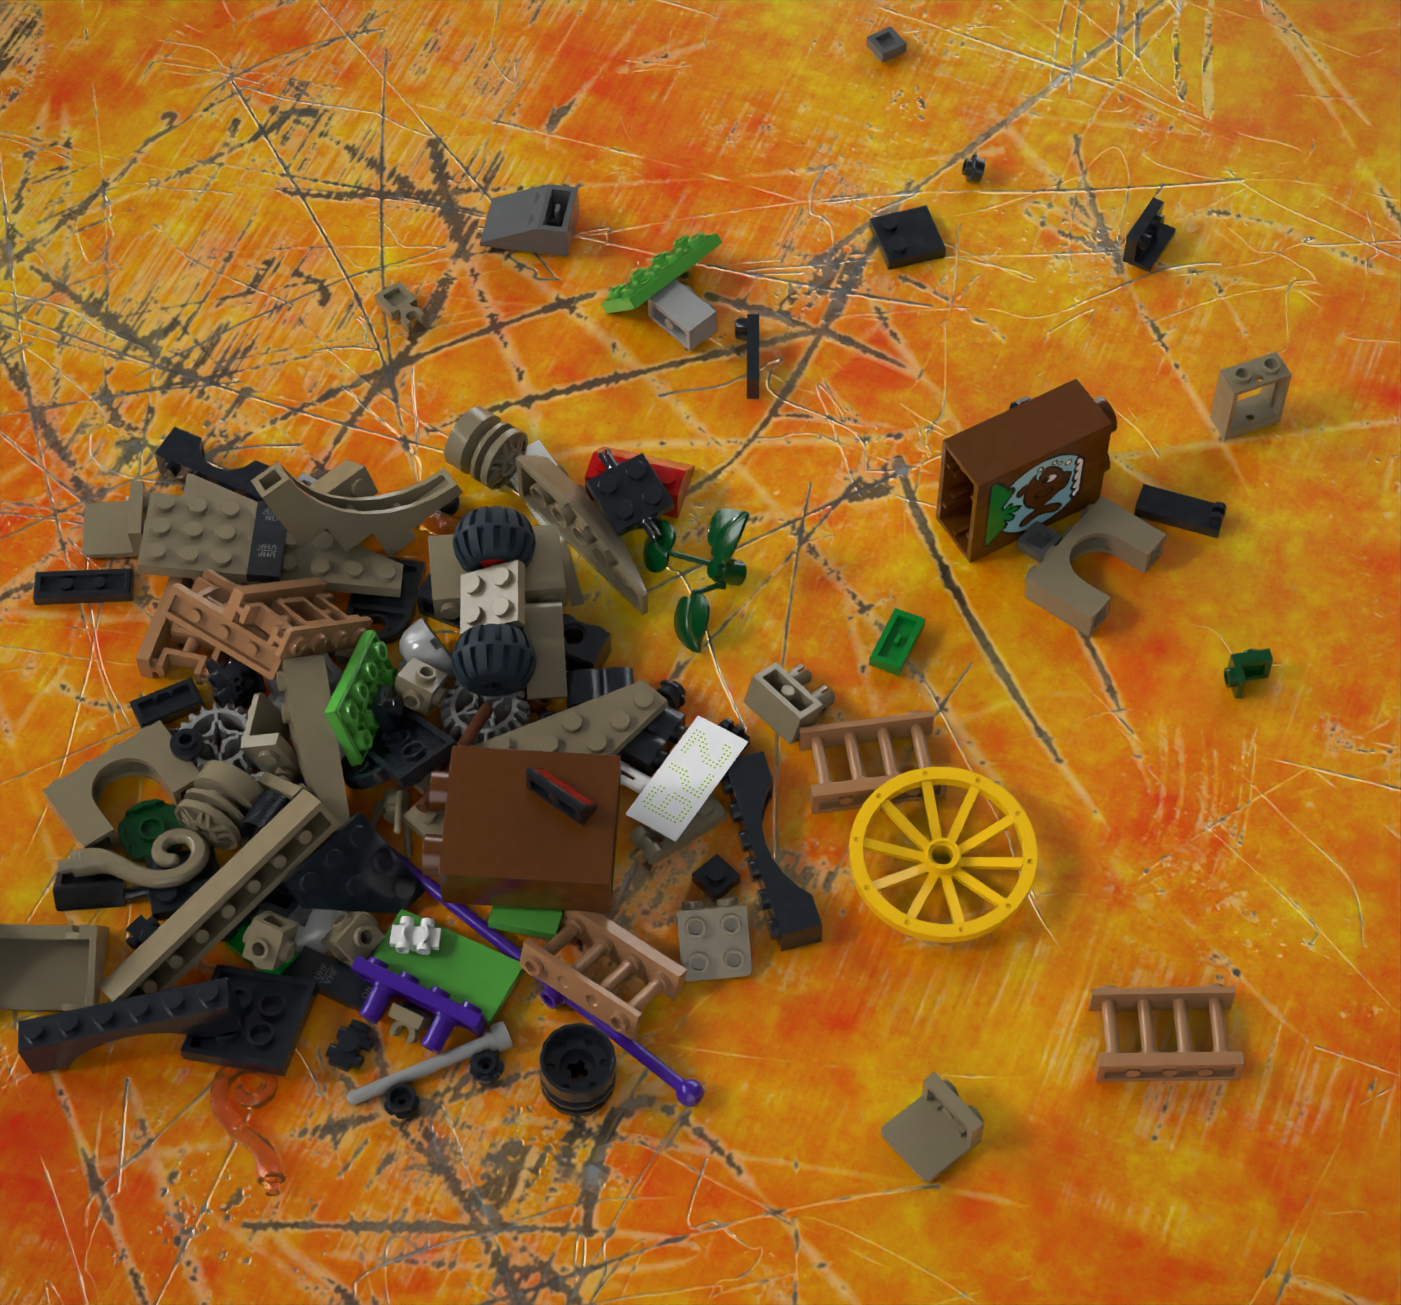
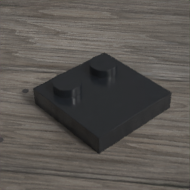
[869,205,946,270]

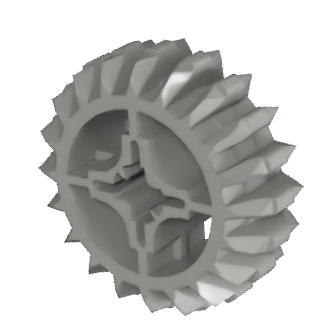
[439,680,530,746]
[180,702,259,775]

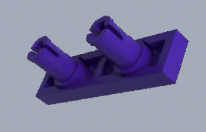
[351,955,487,1054]

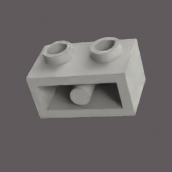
[647,279,717,351]

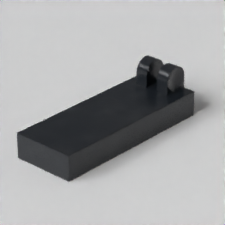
[735,314,759,399]
[1134,484,1227,538]

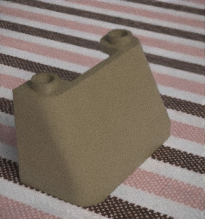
[0,924,109,1011]

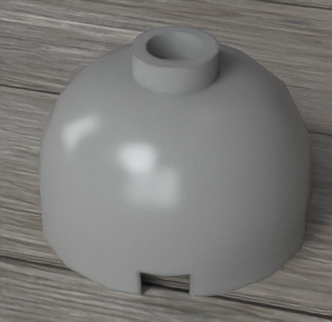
[398,618,454,680]

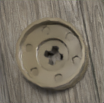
[444,406,528,490]
[174,760,264,850]

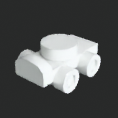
[389,916,442,955]

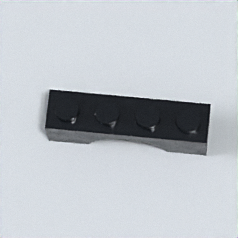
[154,427,271,502]

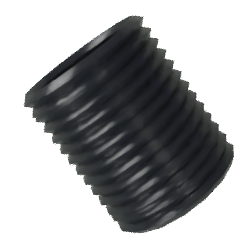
[240,790,290,840]

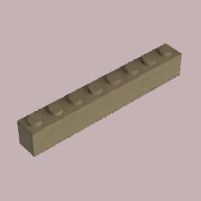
[98,789,341,1001]

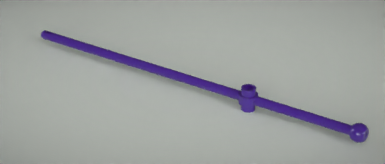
[297,780,705,1107]

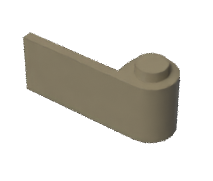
[517,601,568,700]

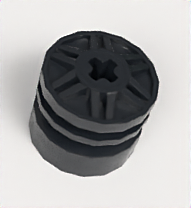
[539,1023,616,1117]

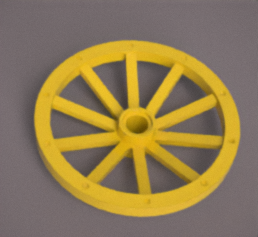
[849,767,1038,943]

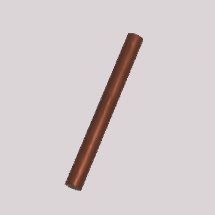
[416,703,494,813]

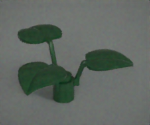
[643,508,751,653]

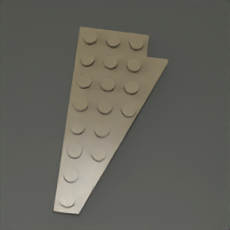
[137,474,403,597]
[403,680,668,840]

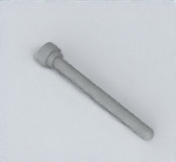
[346,1021,513,1105]

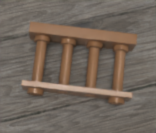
[799,711,947,814]
[519,910,687,1041]
[1088,983,1245,1082]

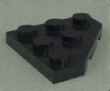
[281,812,426,914]

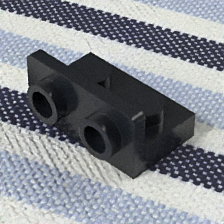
[1123,197,1176,272]
[206,658,267,710]

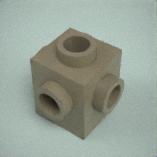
[394,657,448,717]
[242,910,299,970]
[320,911,385,966]

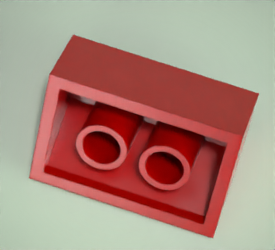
[585,446,695,518]

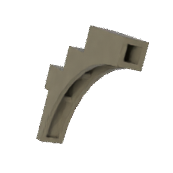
[251,462,463,557]

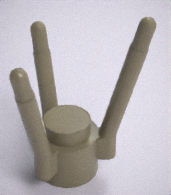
[369,788,413,858]

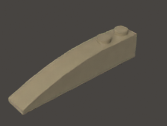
[516,455,648,615]
[276,655,350,836]

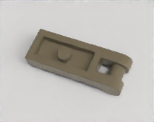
[629,793,727,864]

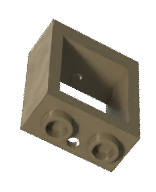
[1210,352,1292,440]

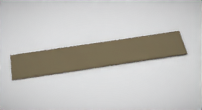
[560,542,584,606]

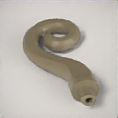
[58,828,210,889]

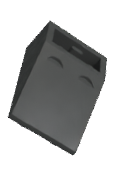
[480,184,580,256]

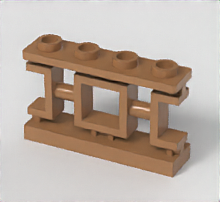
[160,569,309,681]
[136,576,248,690]
[222,577,373,660]

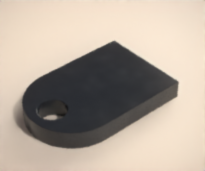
[347,557,426,645]

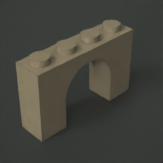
[1024,496,1166,637]
[427,524,567,619]
[43,720,199,851]

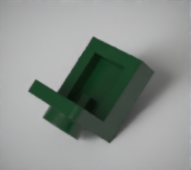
[1224,648,1273,699]

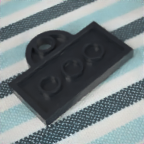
[341,706,458,790]

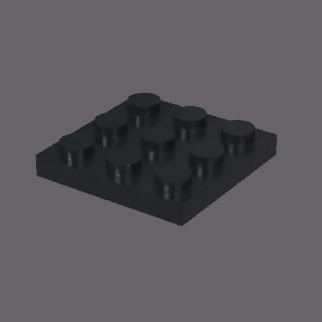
[181,964,319,1077]

